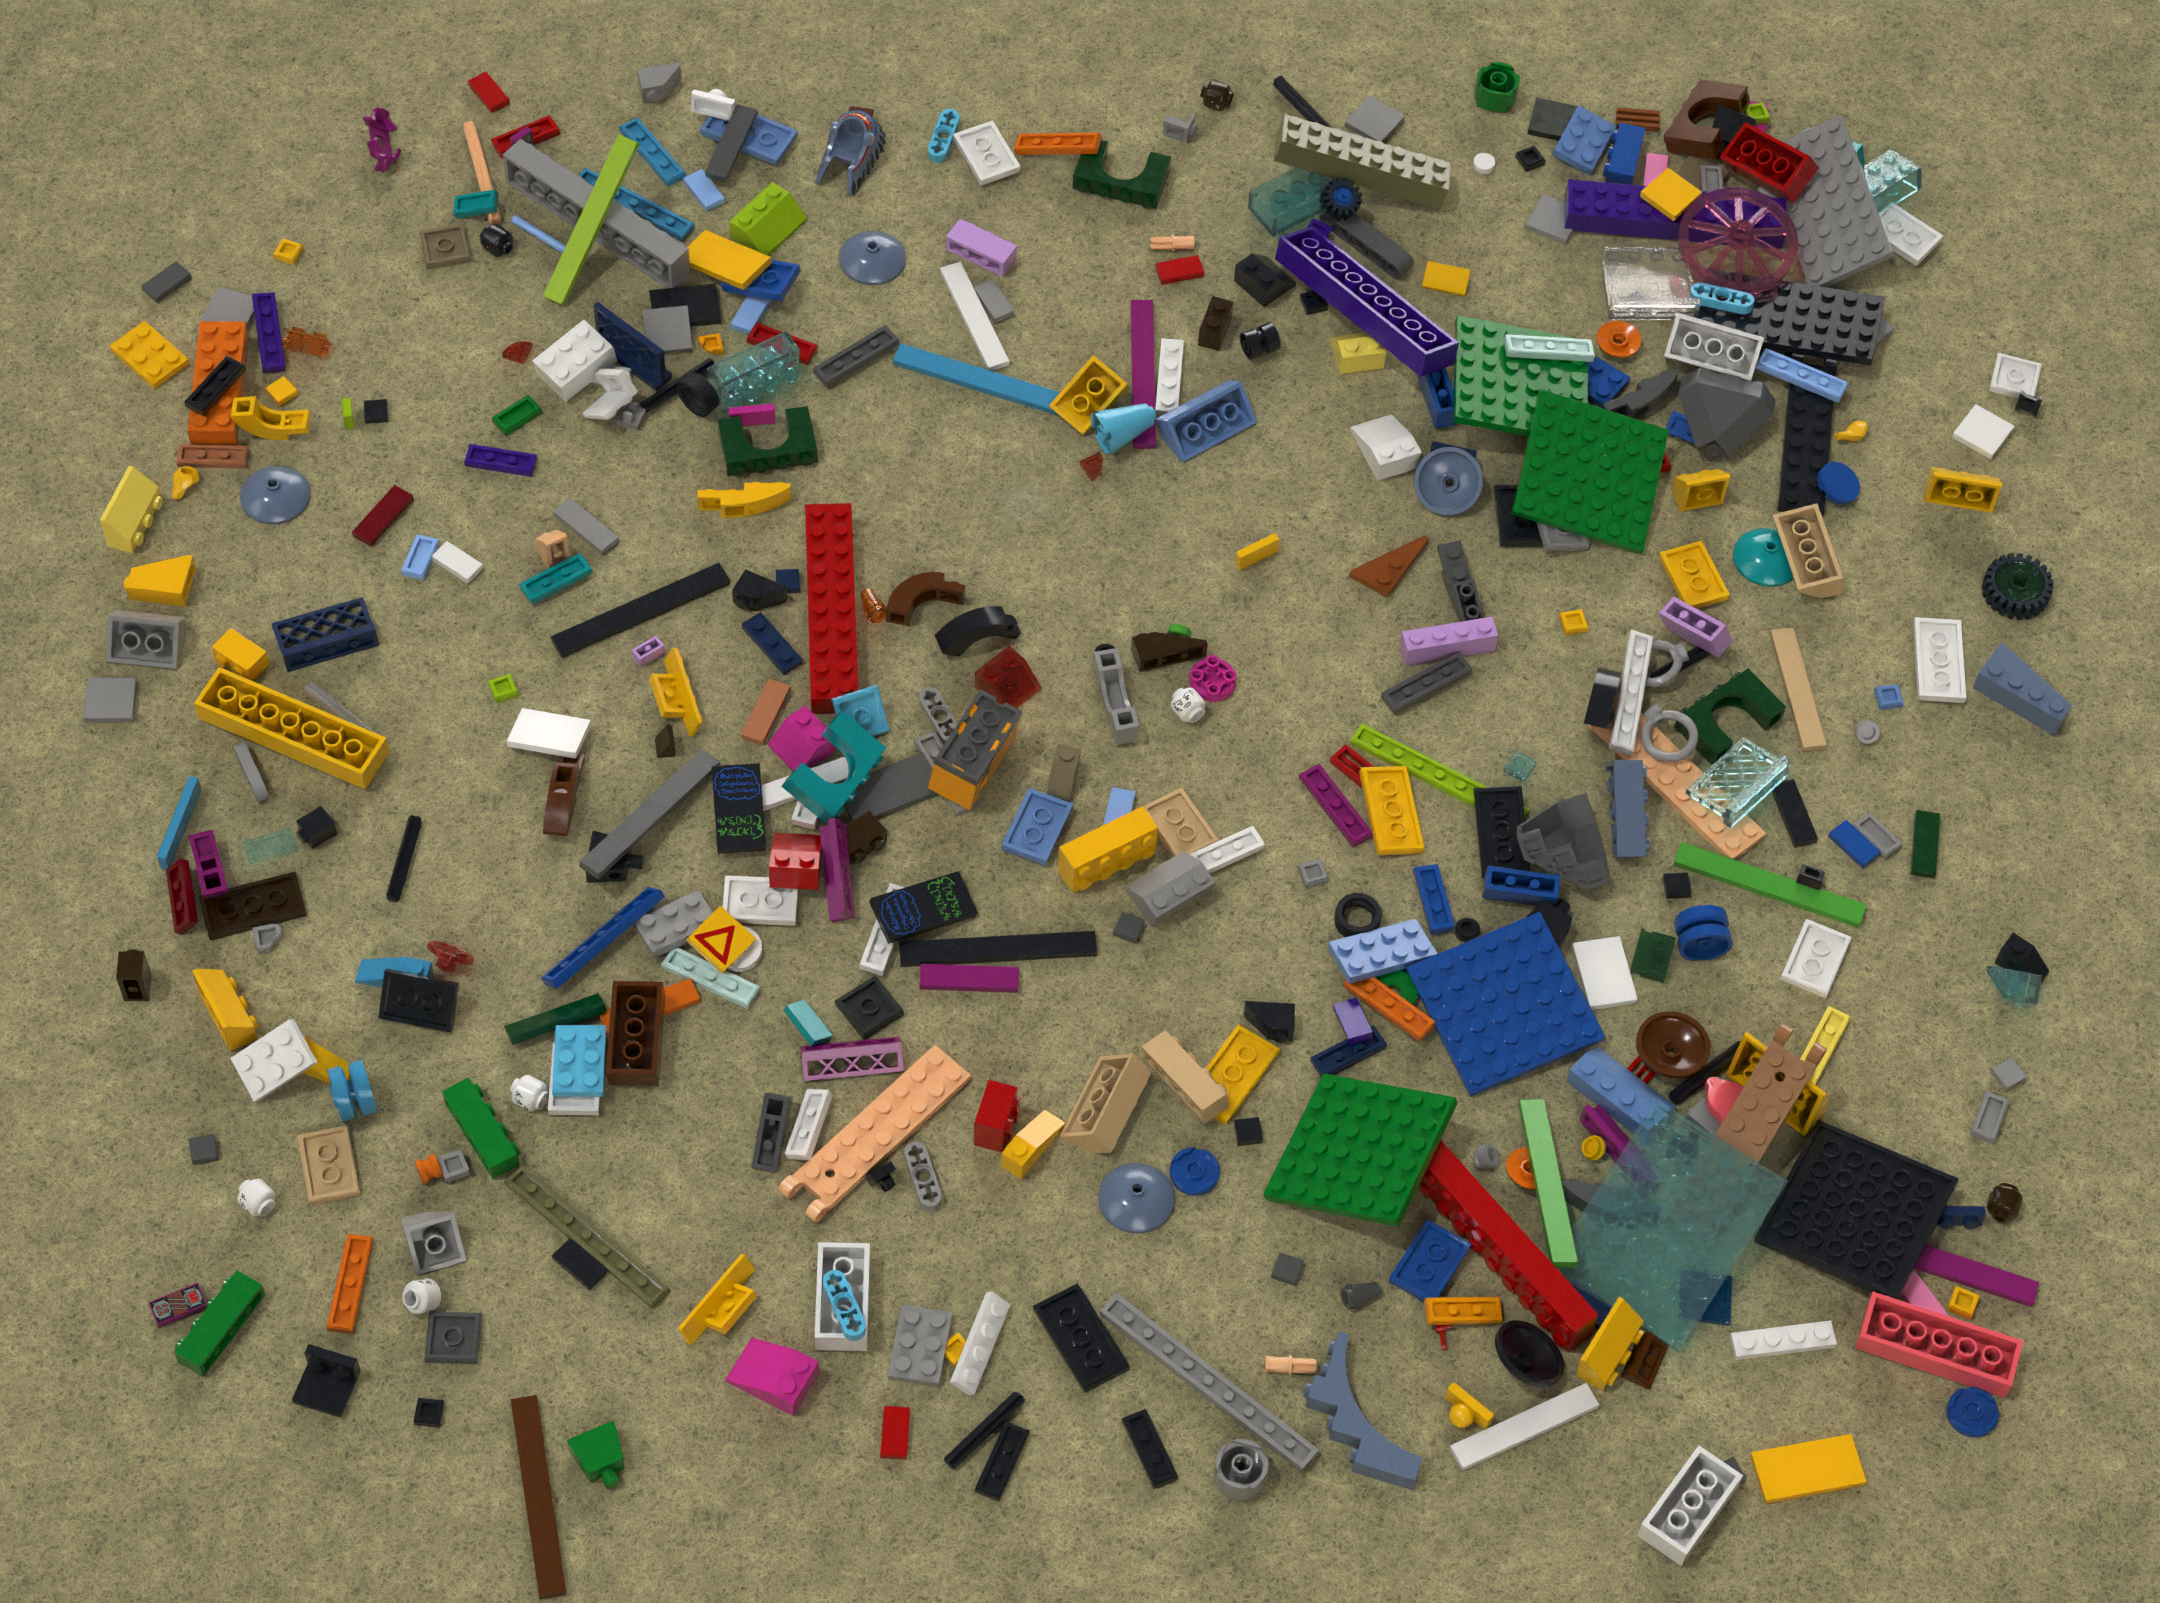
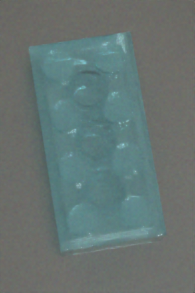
[1862,149,1922,214]
[1248,168,1336,237]
[707,331,801,414]

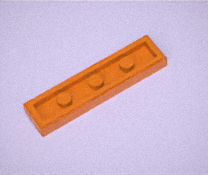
[1014,133,1102,155]
[1343,977,1436,1042]
[598,978,700,1037]
[327,1234,374,1334]

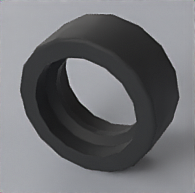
[677,373,720,417]
[1334,893,1382,937]

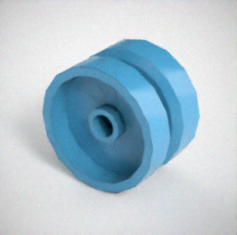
[327,1059,377,1123]

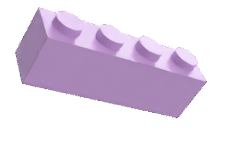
[1399,617,1498,666]

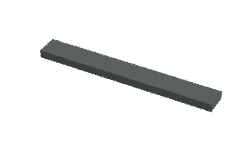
[579,749,720,879]

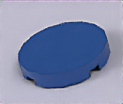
[1817,461,1860,505]
[1169,1147,1220,1196]
[1946,1387,1999,1438]

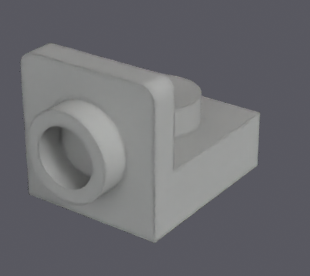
[1163,114,1198,143]

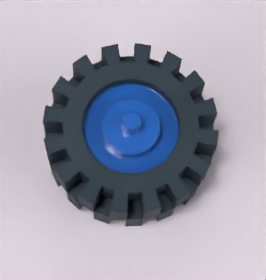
[1319,177,1362,221]

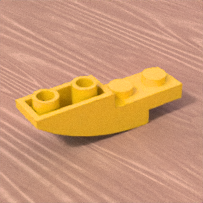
[697,482,791,518]

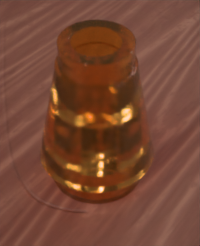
[860,589,886,623]

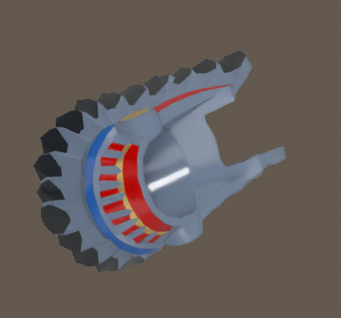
[814,110,886,195]

